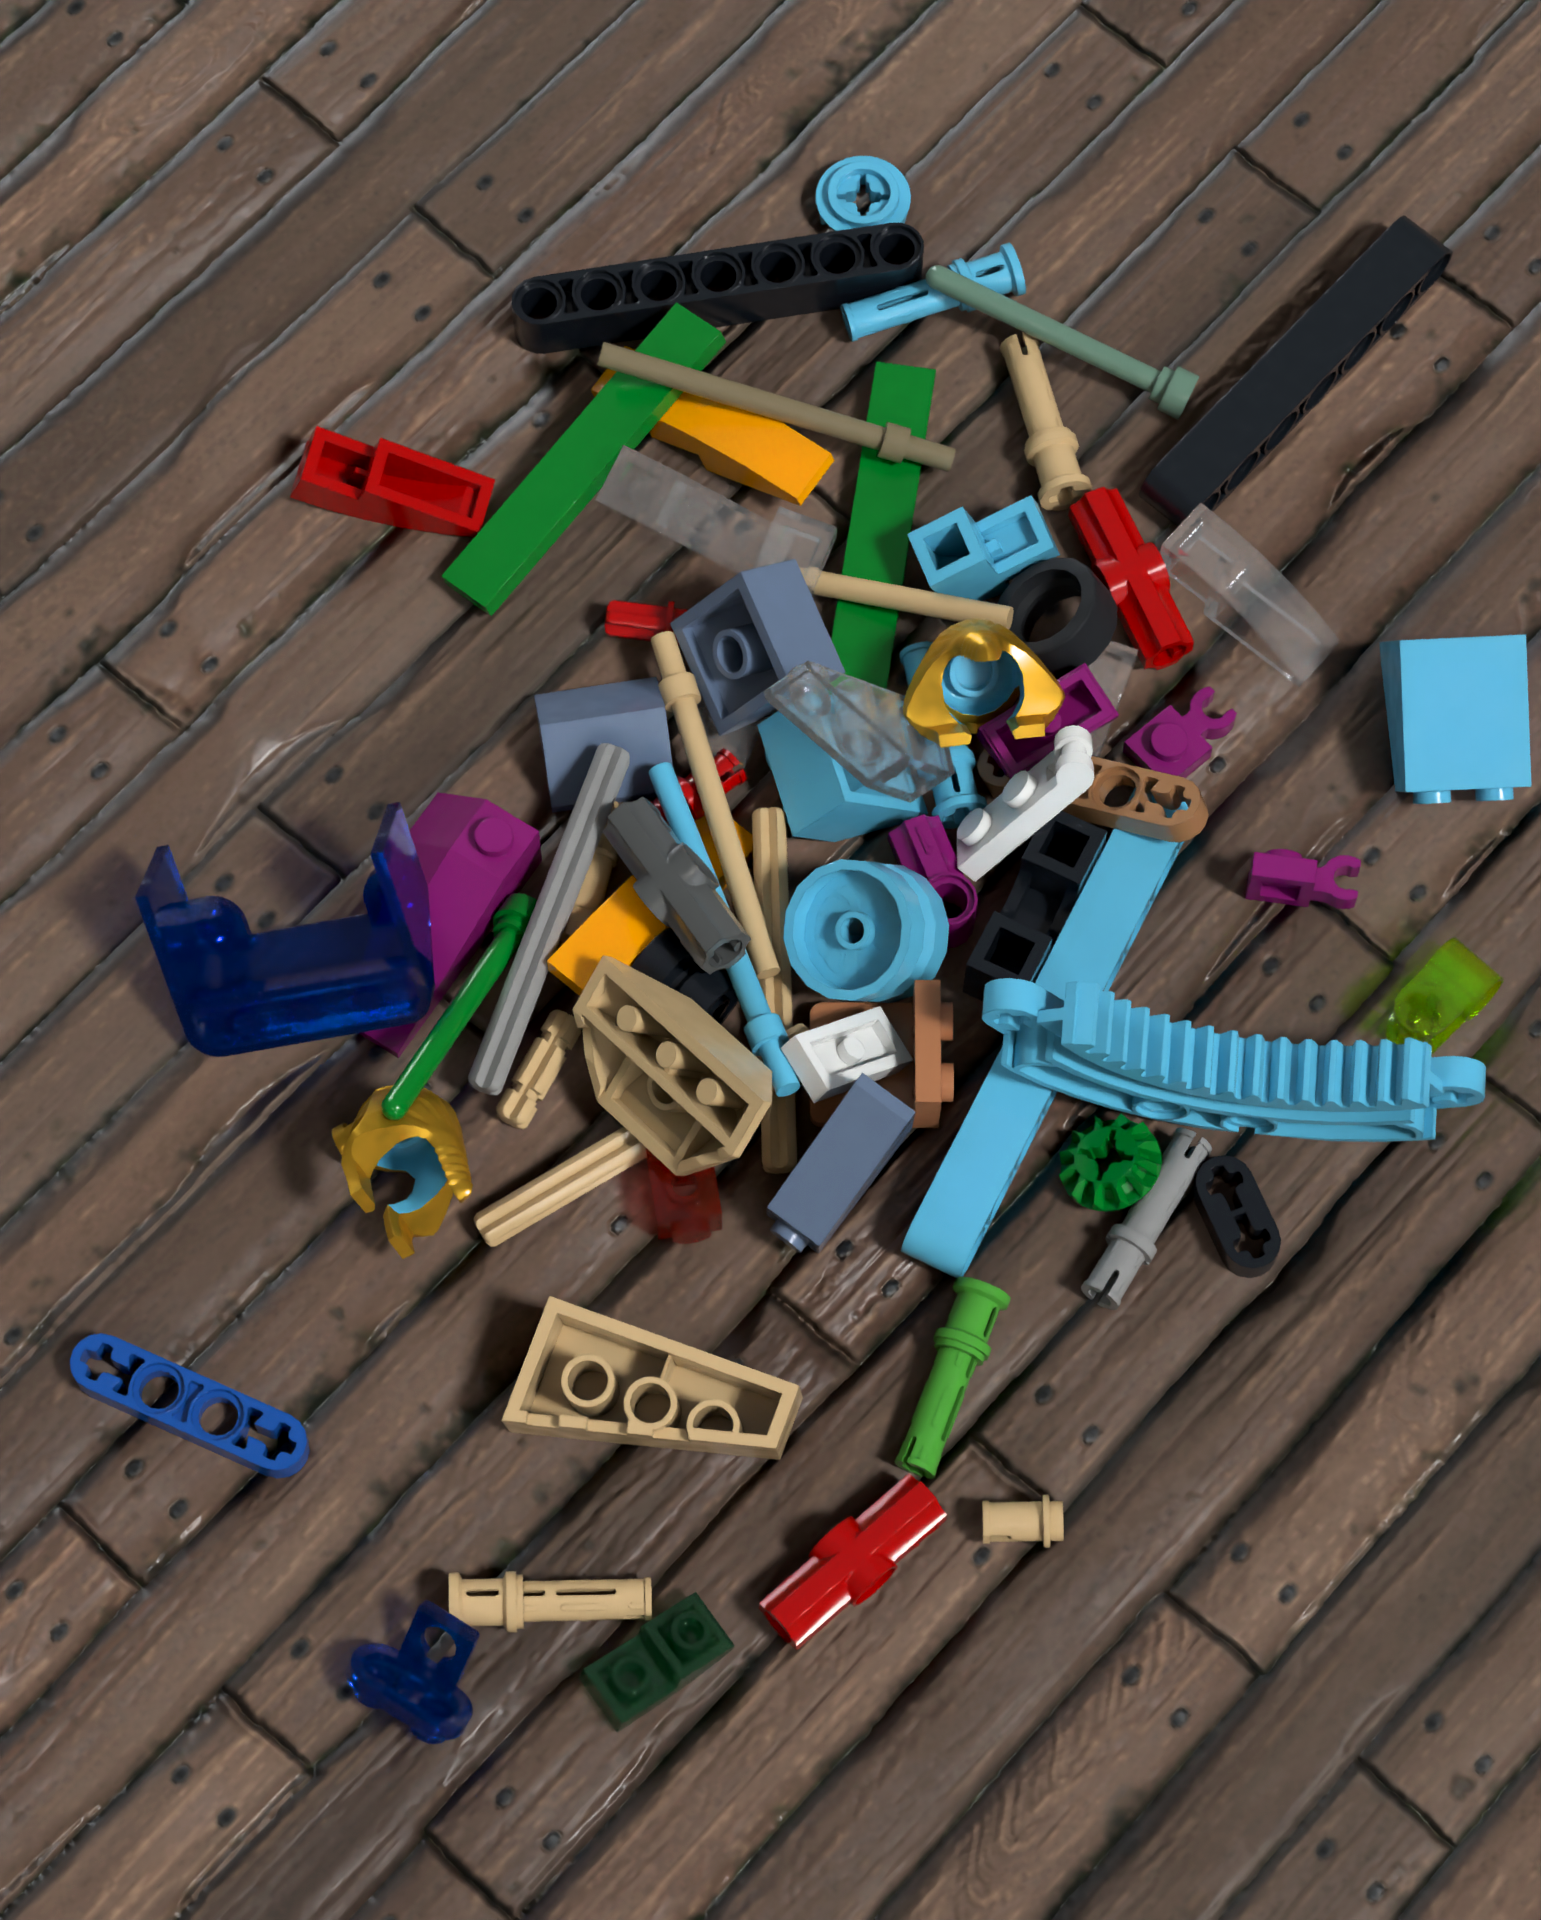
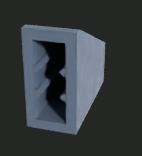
[767,1072,916,1254]

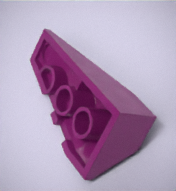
[345,792,542,1058]

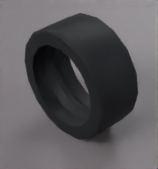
[998,557,1117,680]

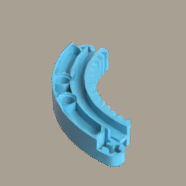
[982,978,1486,1142]

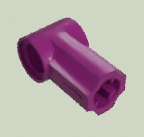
[887,814,978,948]

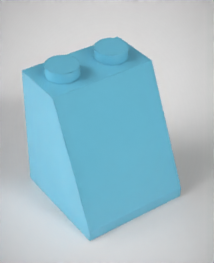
[1380,634,1532,804]

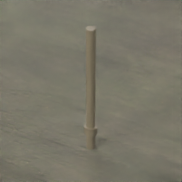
[597,342,956,472]

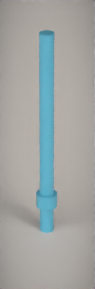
[648,762,801,1097]

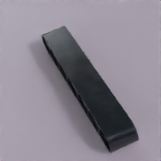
[1139,215,1453,534]
[512,223,924,354]

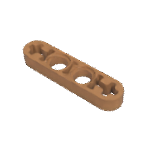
[977,749,1209,842]

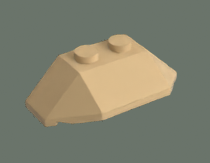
[572,955,772,1176]

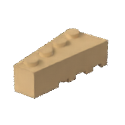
[501,1296,803,1460]

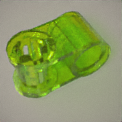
[1385,937,1504,1055]

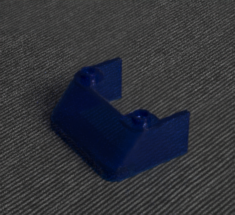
[135,802,435,1057]

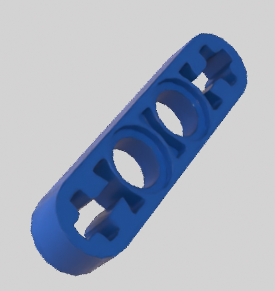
[70,1333,310,1479]

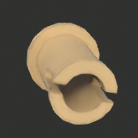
[982,1495,1064,1548]

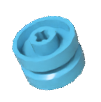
[783,859,949,1003]

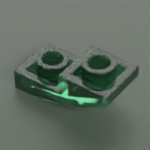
[579,1592,735,1733]

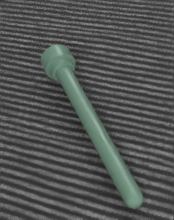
[926,265,1200,420]

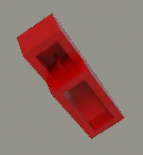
[290,426,495,537]

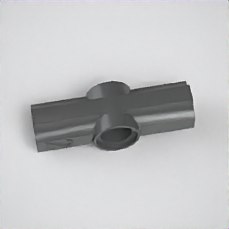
[603,797,751,974]

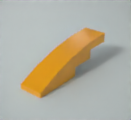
[591,346,834,506]
[547,816,753,996]

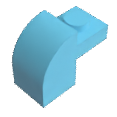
[907,495,1060,601]

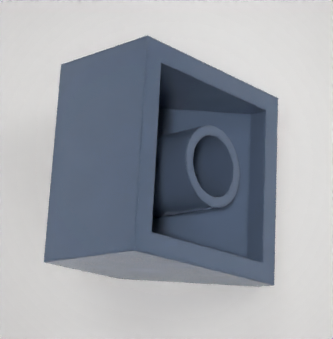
[670,559,846,736]

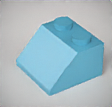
[757,689,928,842]

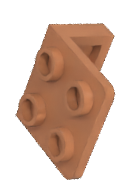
[810,980,954,1128]

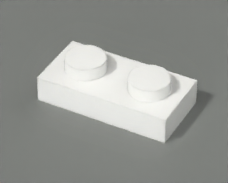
[781,1006,913,1103]

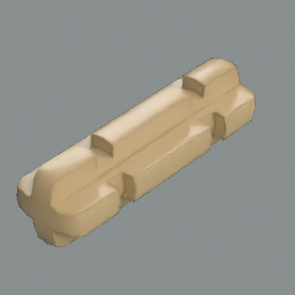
[496,1009,581,1129]

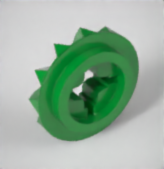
[1059,1113,1162,1211]

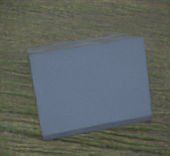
[534,677,673,813]

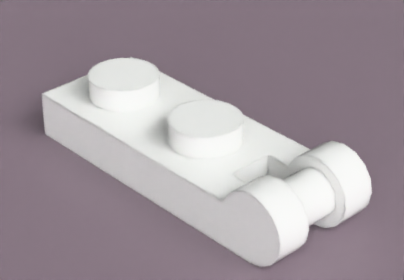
[957,725,1094,882]

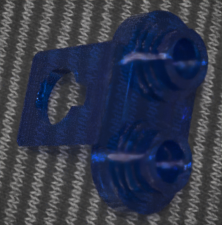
[346,1600,480,1744]

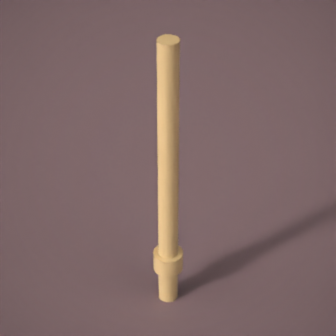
[651,631,781,979]

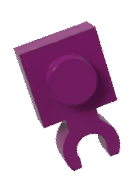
[1122,686,1237,778]

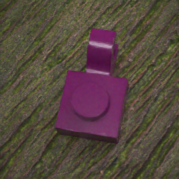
[1245,849,1361,909]

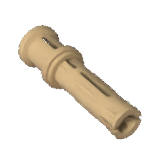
[1000,332,1093,511]
[449,1571,652,1634]

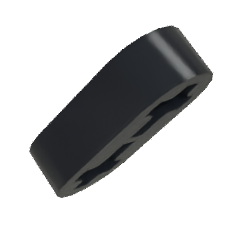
[1193,1155,1281,1278]

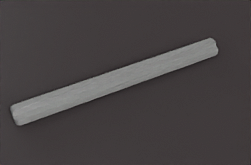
[468,743,630,1095]

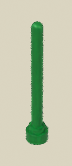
[381,893,537,1120]

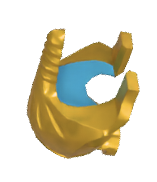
[903,619,1065,748]
[332,1085,473,1259]

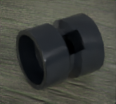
[631,927,739,1025]

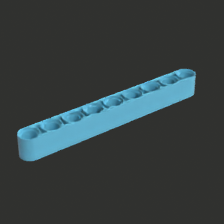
[900,788,1188,1278]

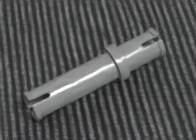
[1081,1128,1212,1310]

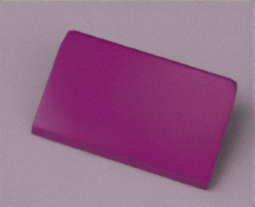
[977,663,1119,779]

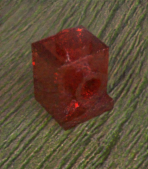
[645,1147,722,1244]

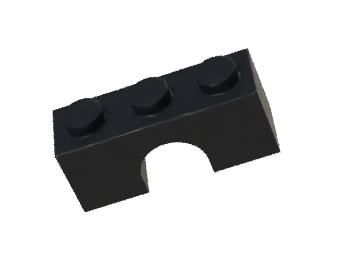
[963,811,1107,1001]

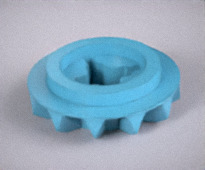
[815,156,911,231]

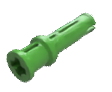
[895,1277,1011,1479]

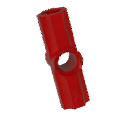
[1068,486,1194,670]
[759,1473,947,1651]

